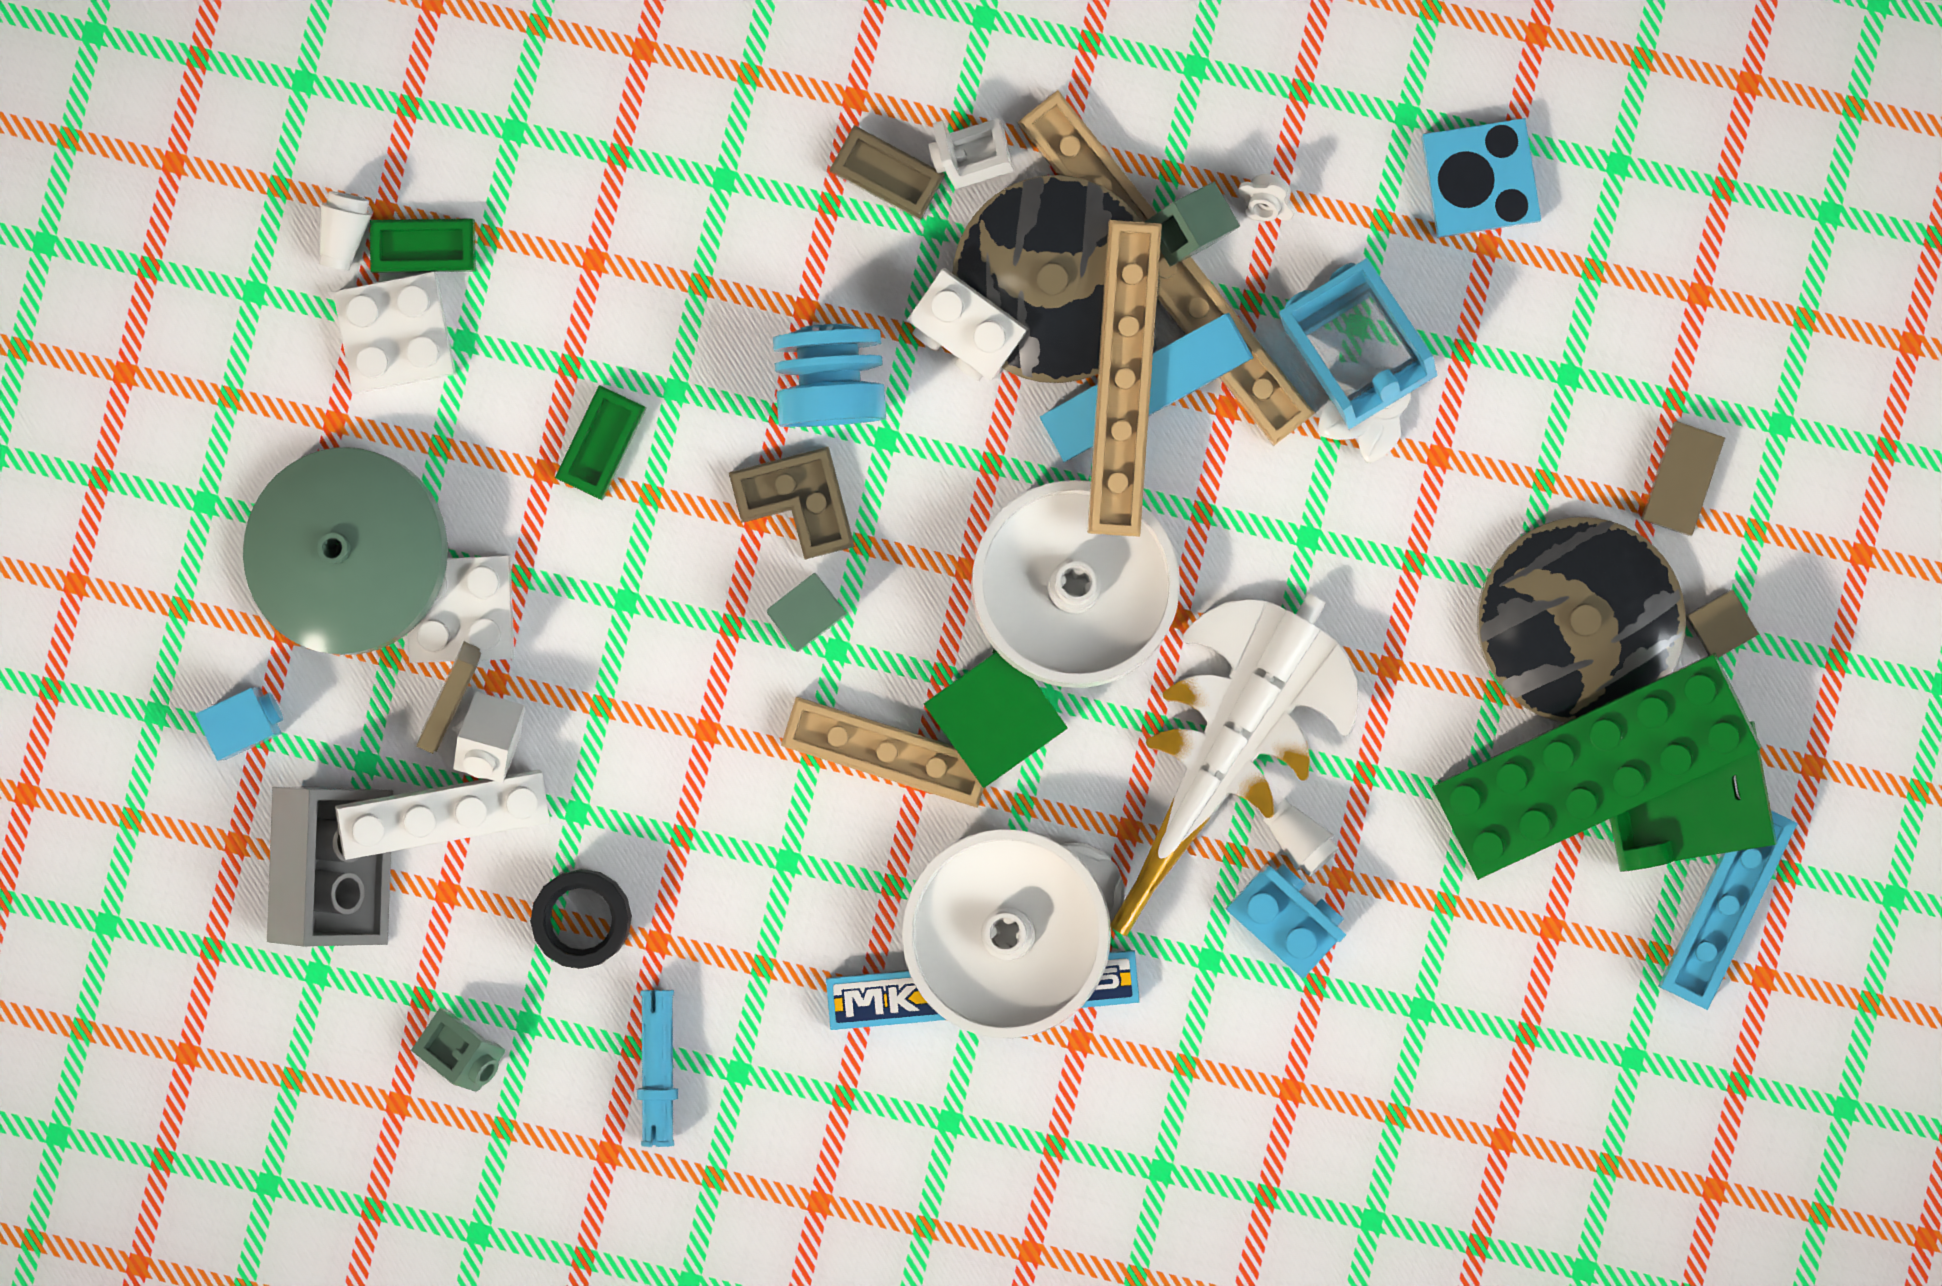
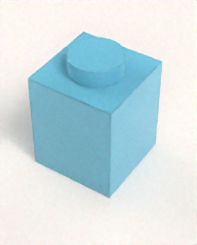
[195,687,283,761]

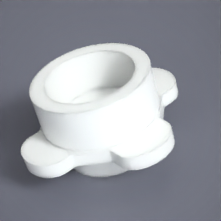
[1238,174,1295,221]

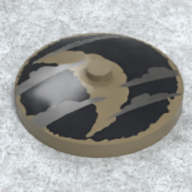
[952,175,1160,383]
[1477,517,1686,723]

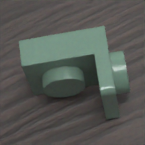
[411,1008,505,1092]

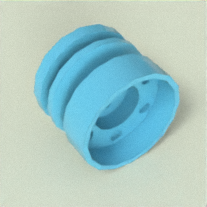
[773,324,886,427]

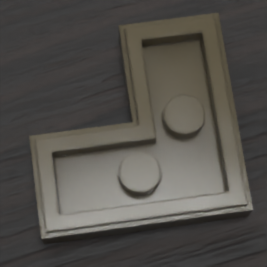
[729,447,855,560]

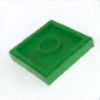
[923,652,1068,788]

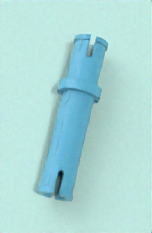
[637,990,678,1147]

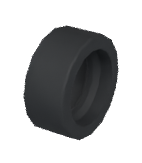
[530,869,632,969]

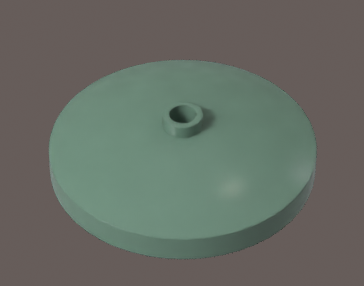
[243,447,448,655]

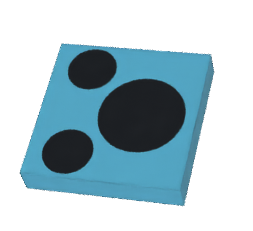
[1421,118,1541,238]

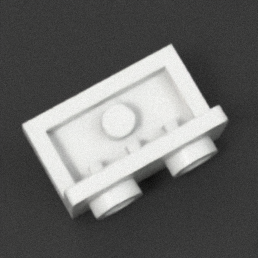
[907,268,1028,381]

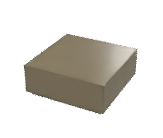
[1686,590,1759,658]

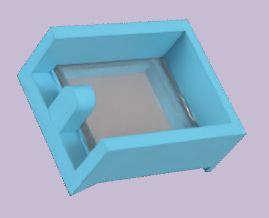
[1279,258,1438,430]

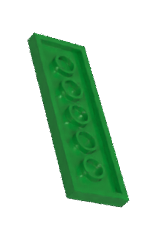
[1432,652,1762,880]

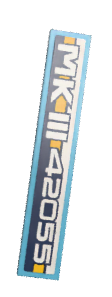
[826,950,1140,1030]

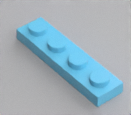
[1658,811,1798,1010]

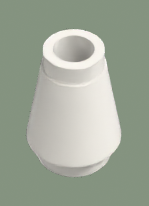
[319,191,372,271]
[1263,799,1339,877]

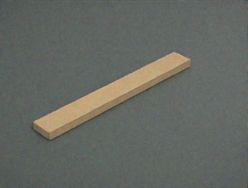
[1018,90,1315,446]

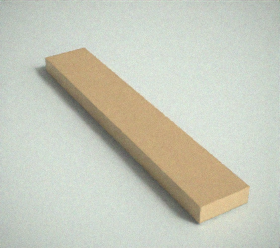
[1087,220,1162,537]

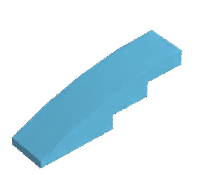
[1040,313,1254,462]

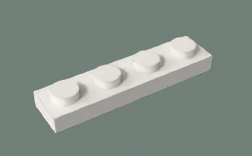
[335,770,550,860]

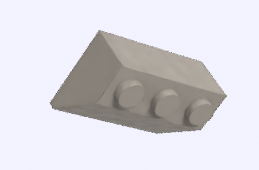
[267,787,393,947]

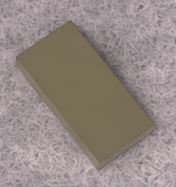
[830,125,945,221]
[1641,421,1725,536]
[416,641,481,754]

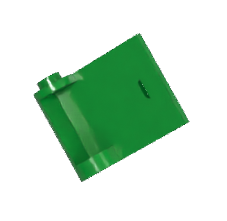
[1610,721,1777,872]

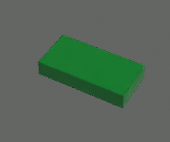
[370,219,476,273]
[555,385,647,501]

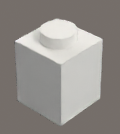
[453,691,525,783]

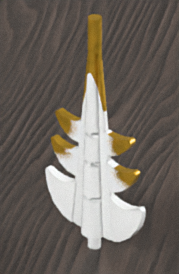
[1111,593,1359,937]

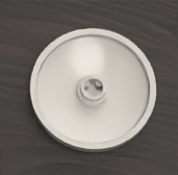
[971,480,1180,688]
[902,829,1111,1038]

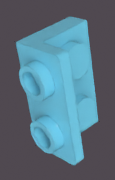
[1225,863,1346,979]

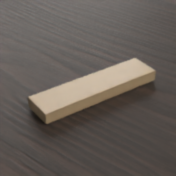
[781,697,984,808]

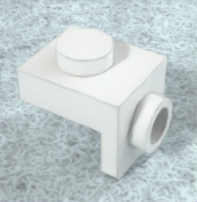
[929,118,1014,189]

